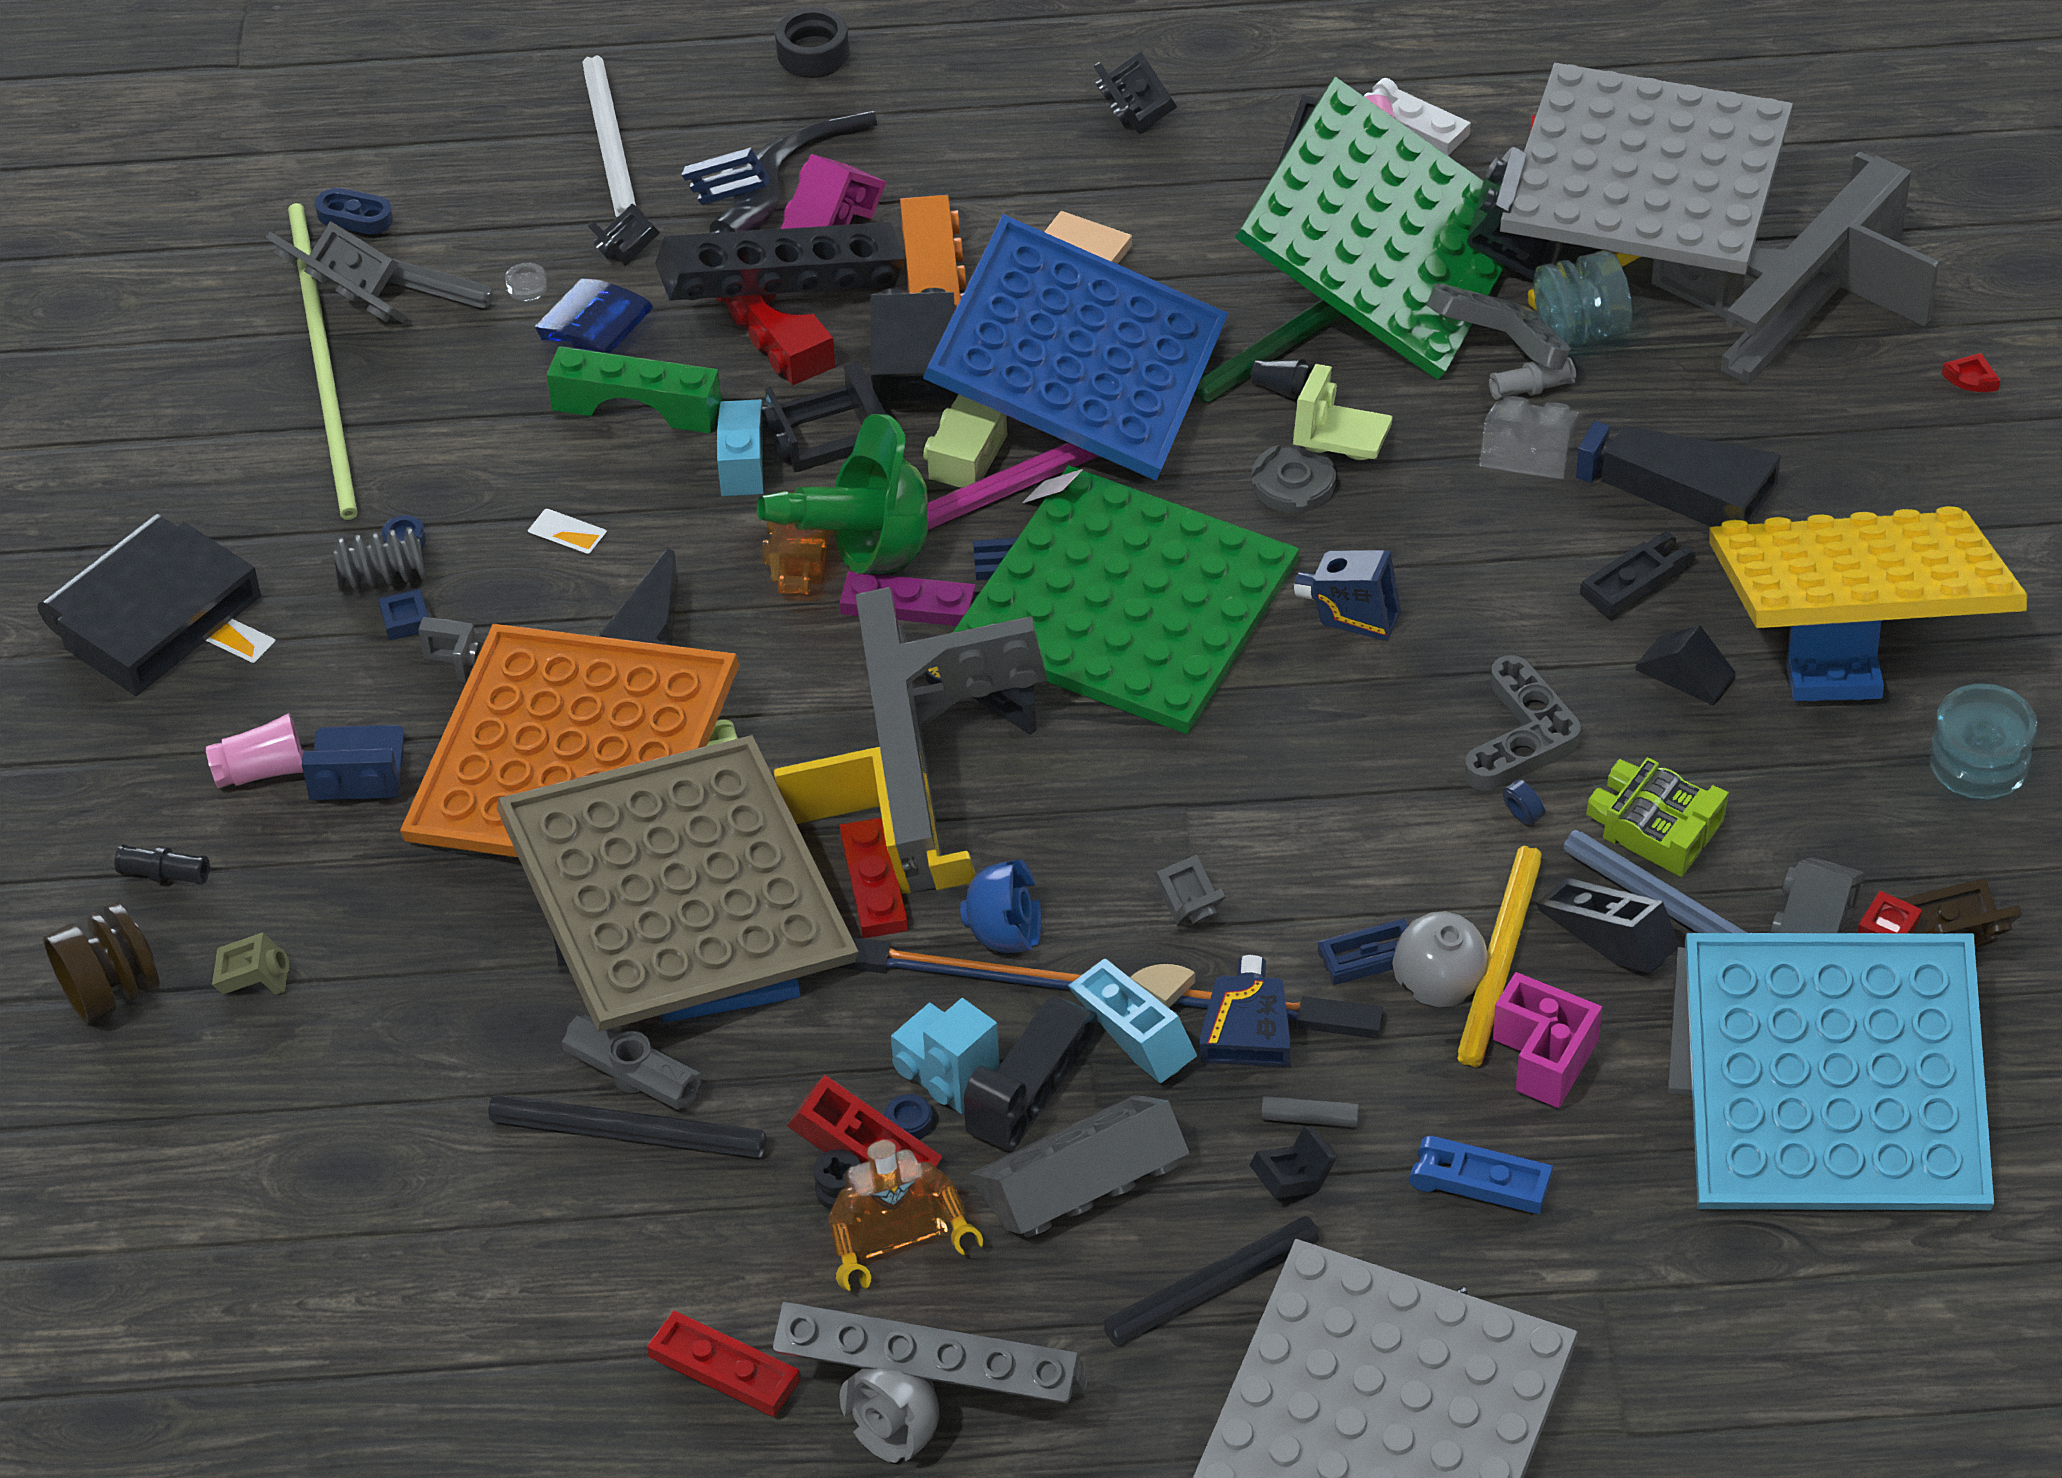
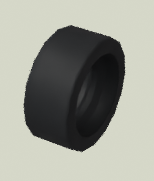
[775,7,850,77]

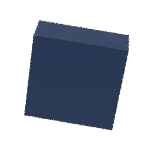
[1576,421,1610,483]
[378,589,428,640]

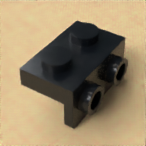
[1094,51,1178,134]

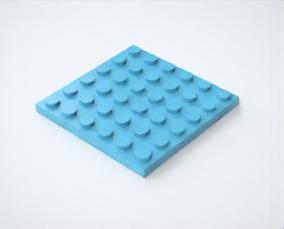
[1685,933,1994,1210]

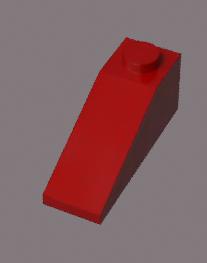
[787,1075,942,1197]

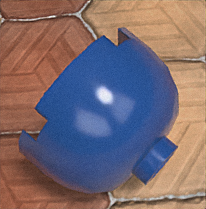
[960,859,1041,953]

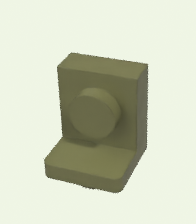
[212,932,289,995]

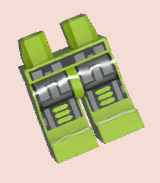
[1586,757,1729,878]

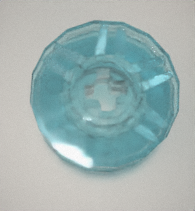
[1534,250,1632,347]

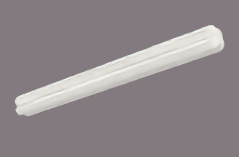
[582,55,636,217]

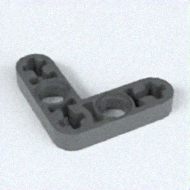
[1426,283,1571,370]
[1465,655,1581,791]

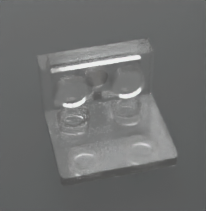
[1479,396,1579,480]

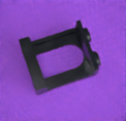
[761,362,887,473]

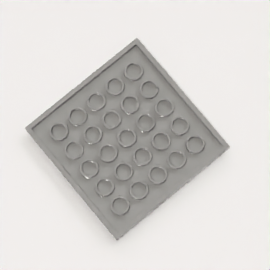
[1500,62,1793,275]
[1193,1239,1577,1478]

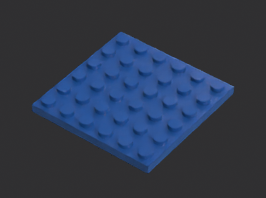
[923,214,1228,481]

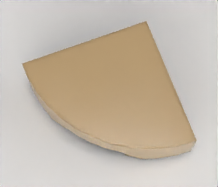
[1130,964,1195,1008]

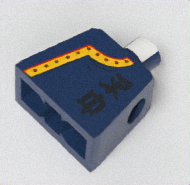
[1294,550,1401,641]
[1200,955,1291,1067]

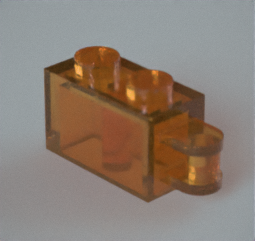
[762,491,830,595]

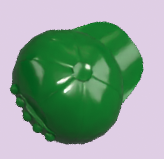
[757,414,928,574]

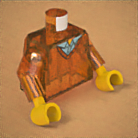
[828,1140,983,1292]

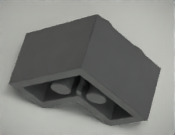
[1770,857,1865,933]

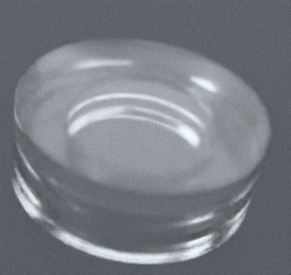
[505,263,547,301]

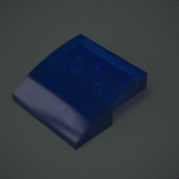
[535,278,653,354]

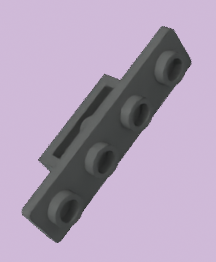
[266,221,407,323]

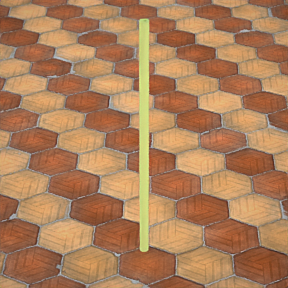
[288,203,357,520]

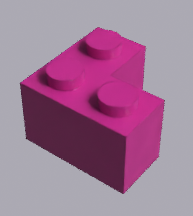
[781,154,886,229]
[1493,972,1602,1108]

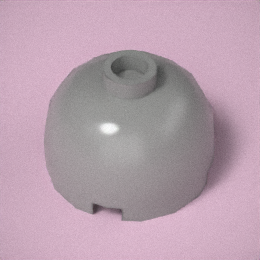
[1392,911,1488,1007]
[839,1368,940,1463]

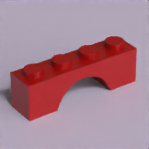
[716,294,836,386]

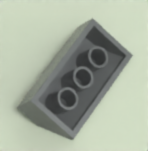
[969,1095,1190,1237]

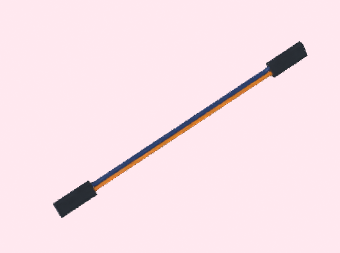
[837,937,1383,1039]

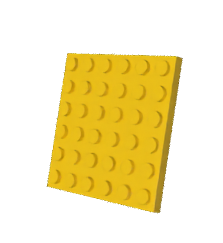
[1709,507,2027,628]

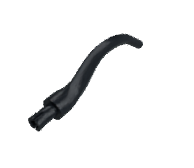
[710,111,877,233]

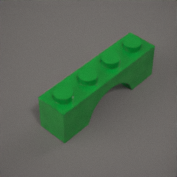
[547,347,722,434]

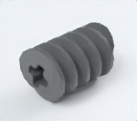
[334,527,426,591]

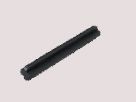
[1104,1216,1319,1345]

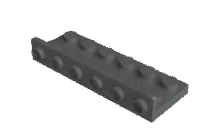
[773,1302,1088,1403]

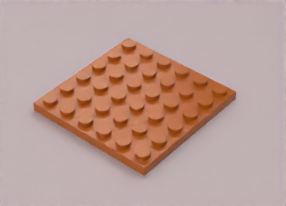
[400,624,740,857]

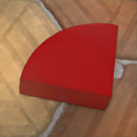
[1942,353,2000,392]

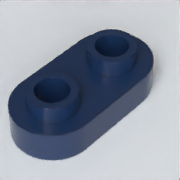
[315,188,393,235]

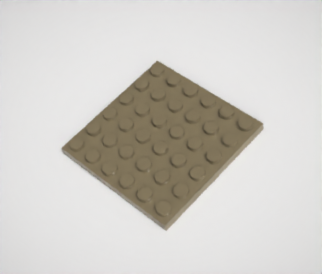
[496,735,859,1032]

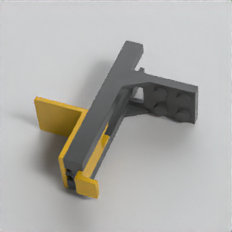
[774,587,1047,894]

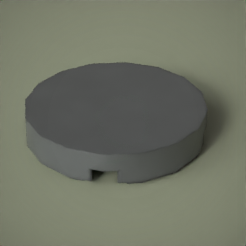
[1252,443,1336,513]

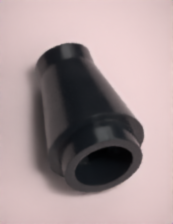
[1251,359,1314,400]

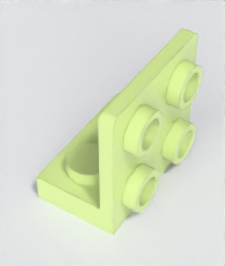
[1293,364,1392,460]

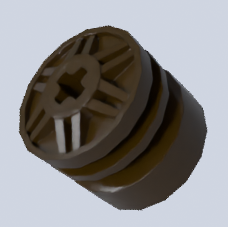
[43,902,160,1023]

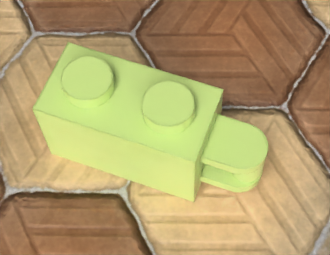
[923,395,1007,488]

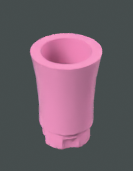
[206,713,303,788]

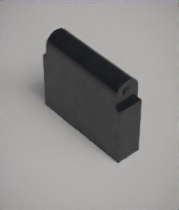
[37,514,261,696]

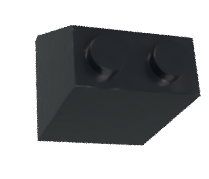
[870,288,958,402]

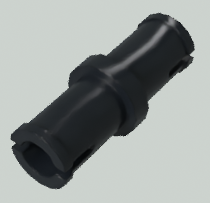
[114,844,210,885]

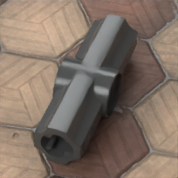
[562,1014,701,1110]

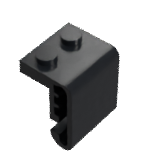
[1467,146,1564,284]

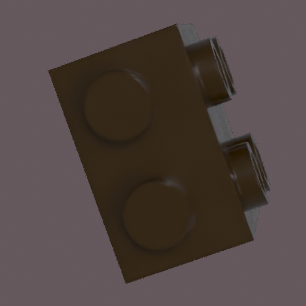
[1900,878,2023,948]

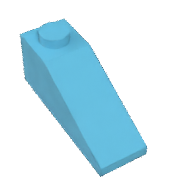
[717,399,764,496]
[1068,959,1197,1083]

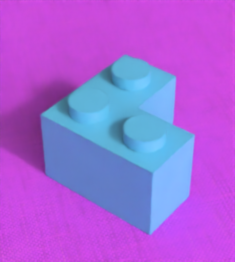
[891,998,1000,1114]

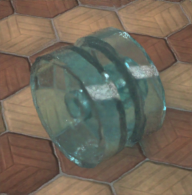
[1930,683,2037,799]

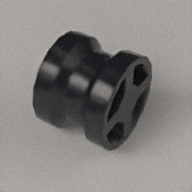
[813,1149,863,1211]

